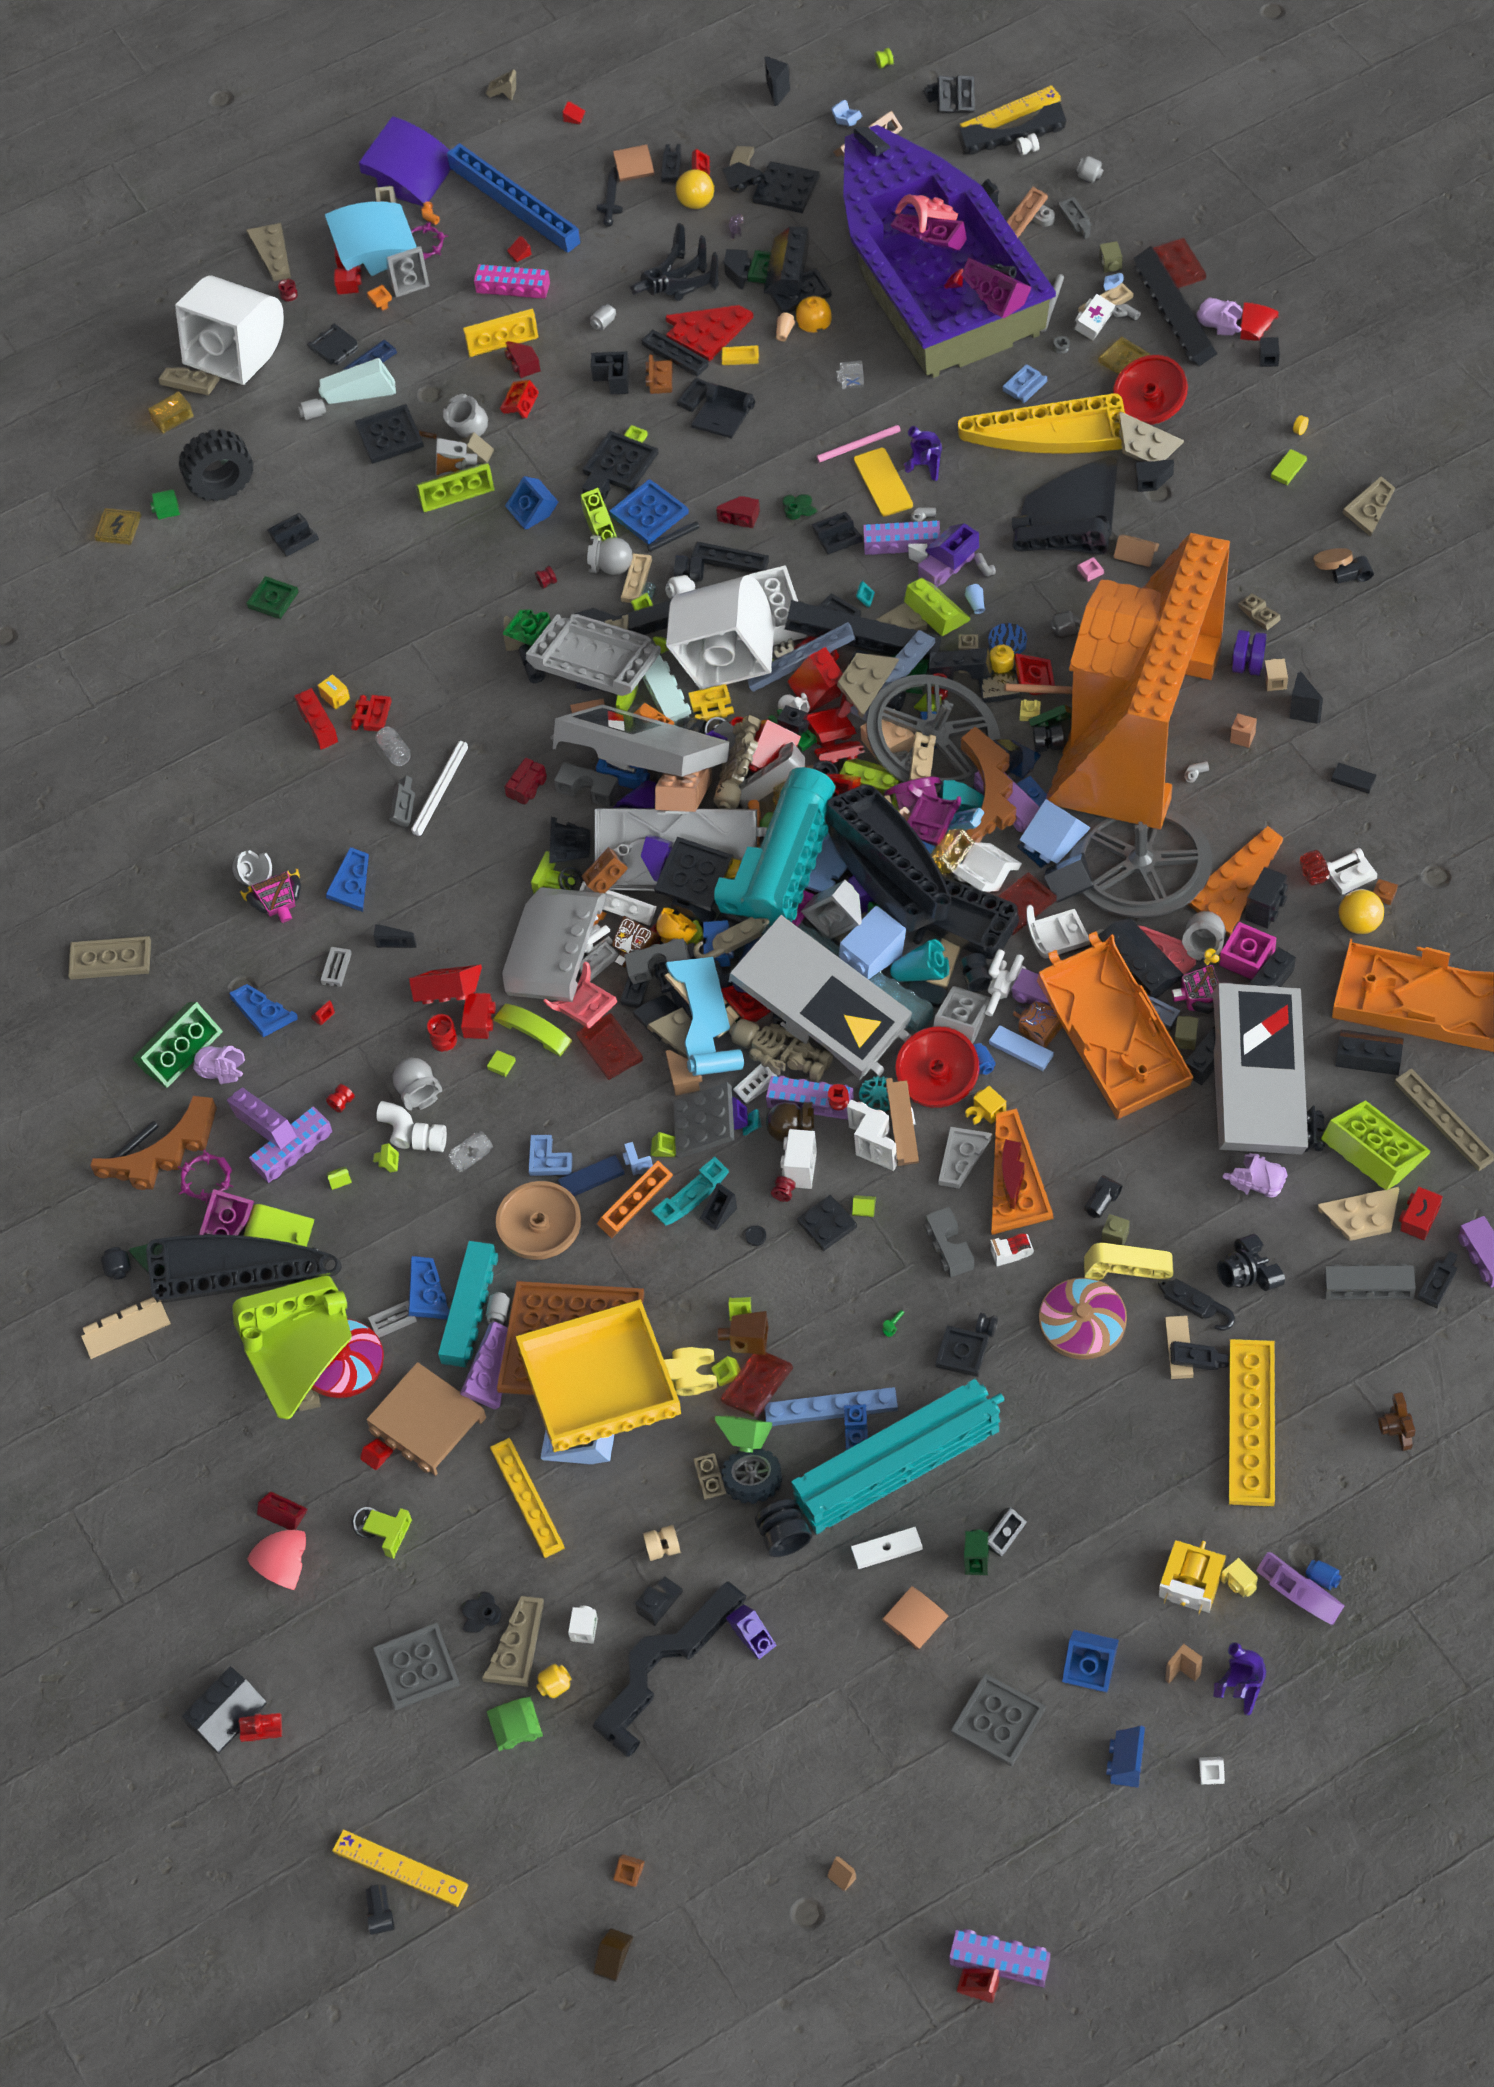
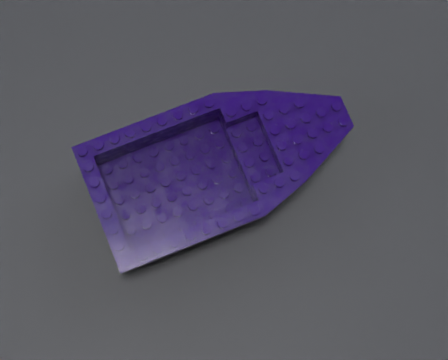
[843,124,1056,378]

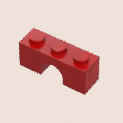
[335,245,362,295]
[294,688,338,750]

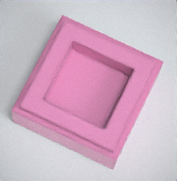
[1077,557,1104,582]

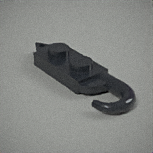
[1158,1278,1235,1331]

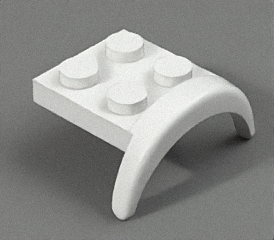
[1027,905,1090,959]

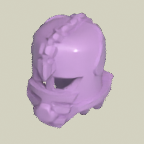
[1196,298,1242,335]
[193,1046,245,1085]
[1223,1153,1287,1198]

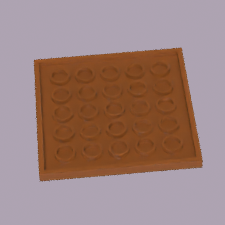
[497,1281,644,1395]

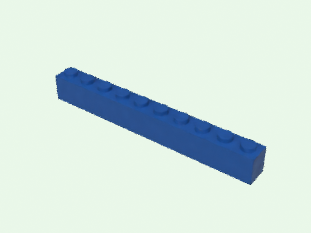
[447,143,580,253]

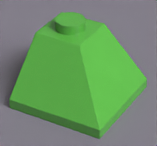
[715,1416,773,1453]

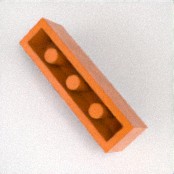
[597,1161,673,1238]

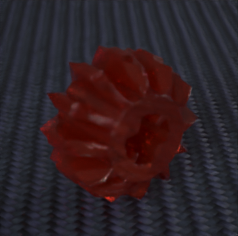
[1300,850,1330,886]

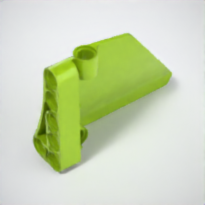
[232,1276,352,1419]

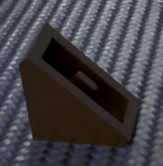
[594,1928,633,1981]

